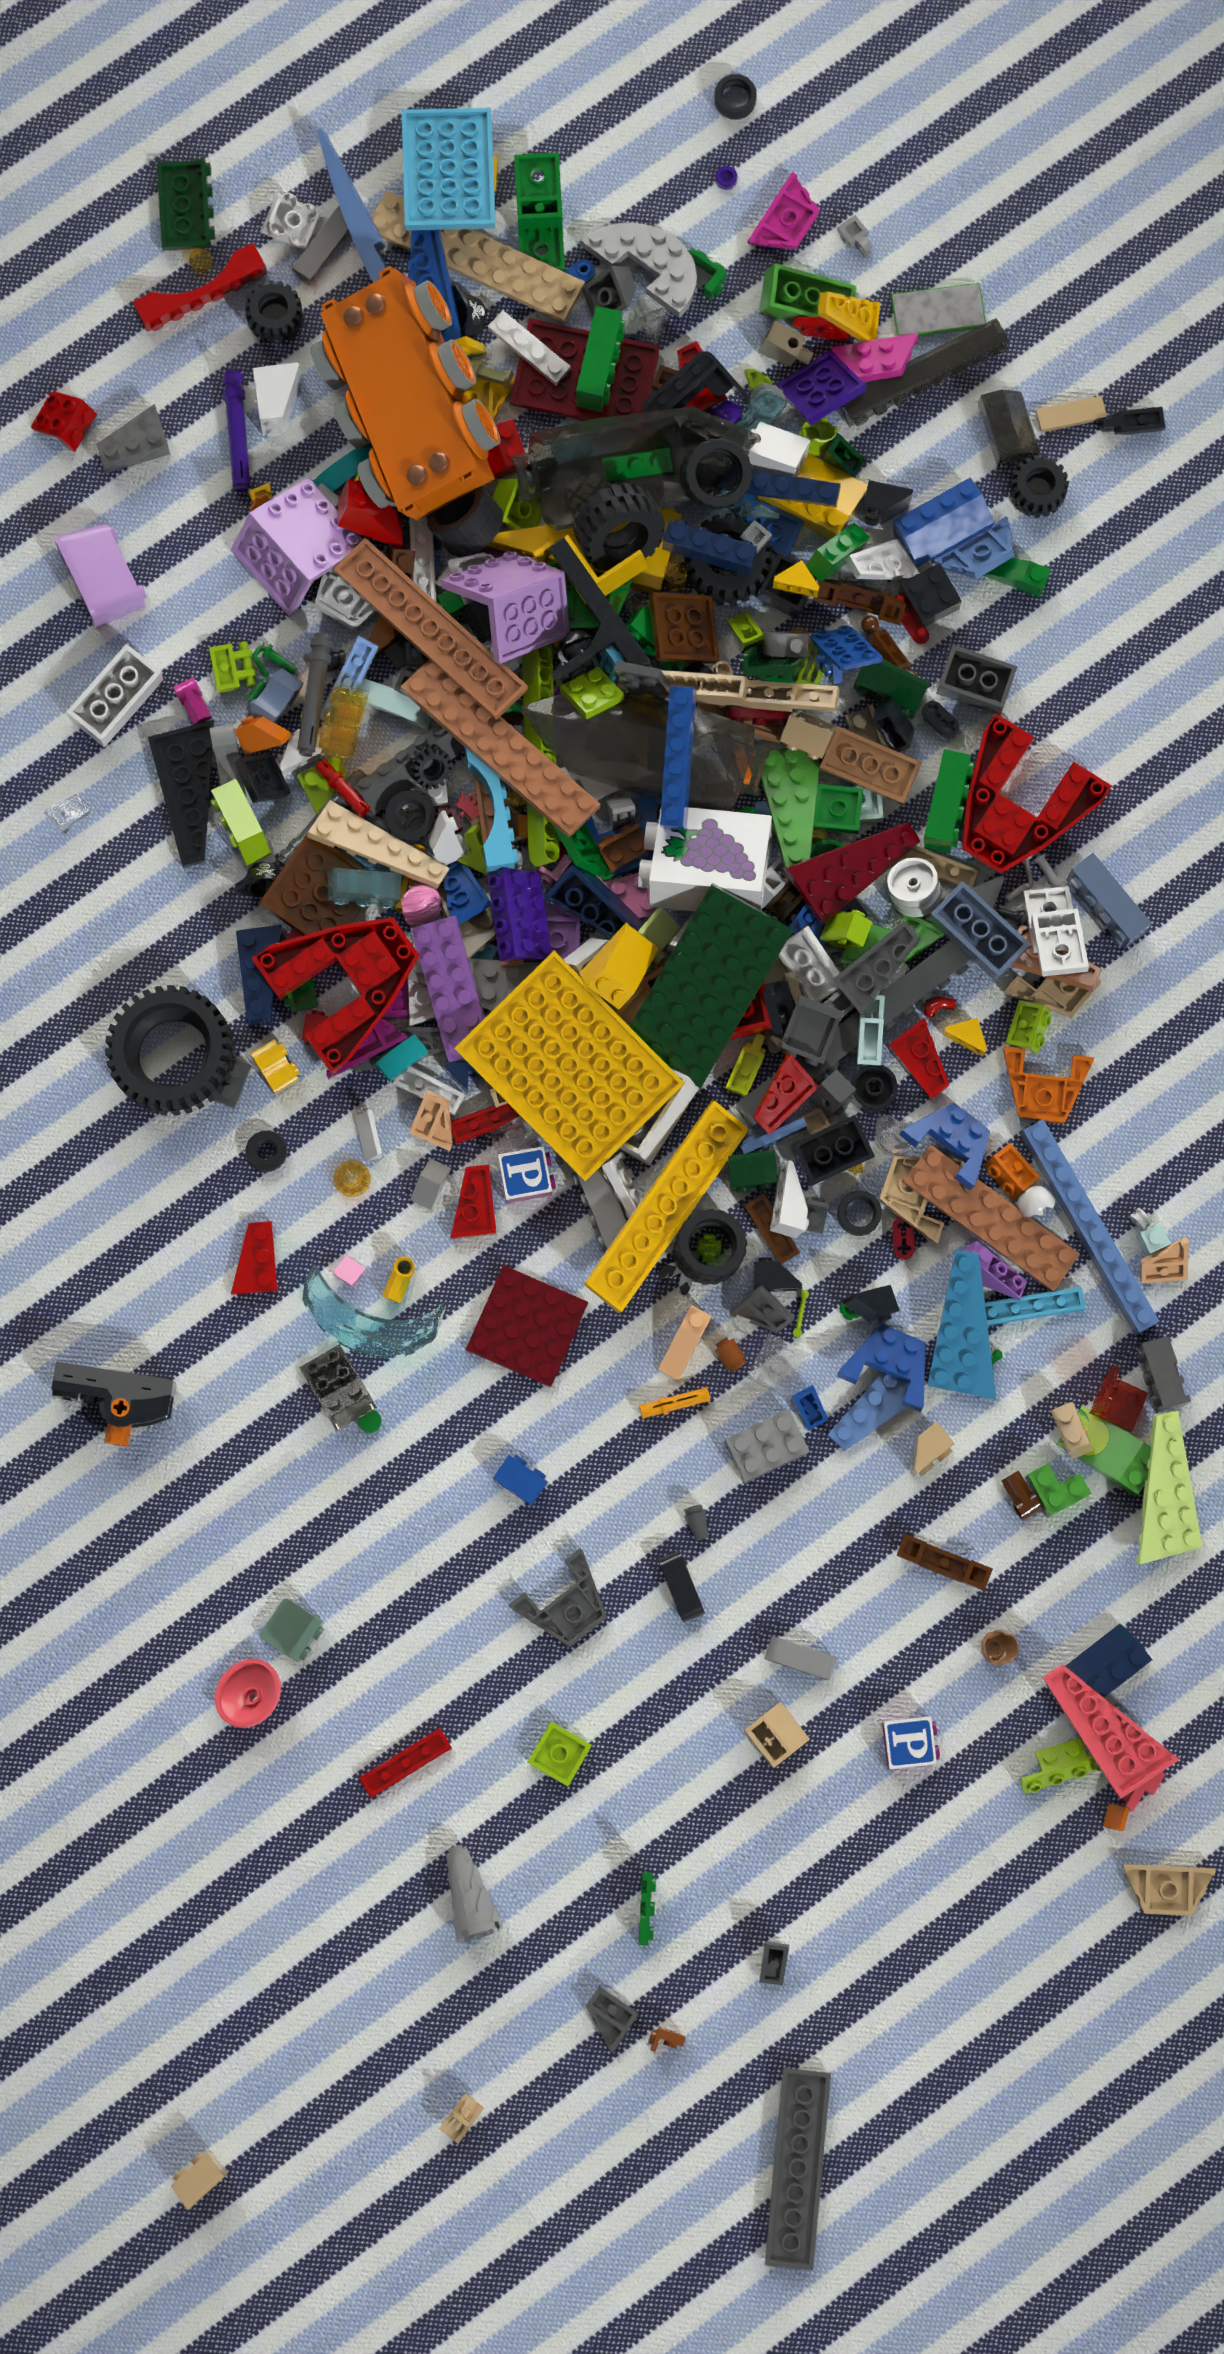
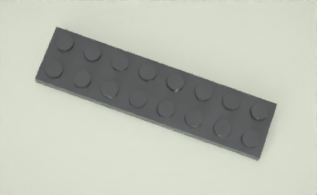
[765,2068,831,2270]

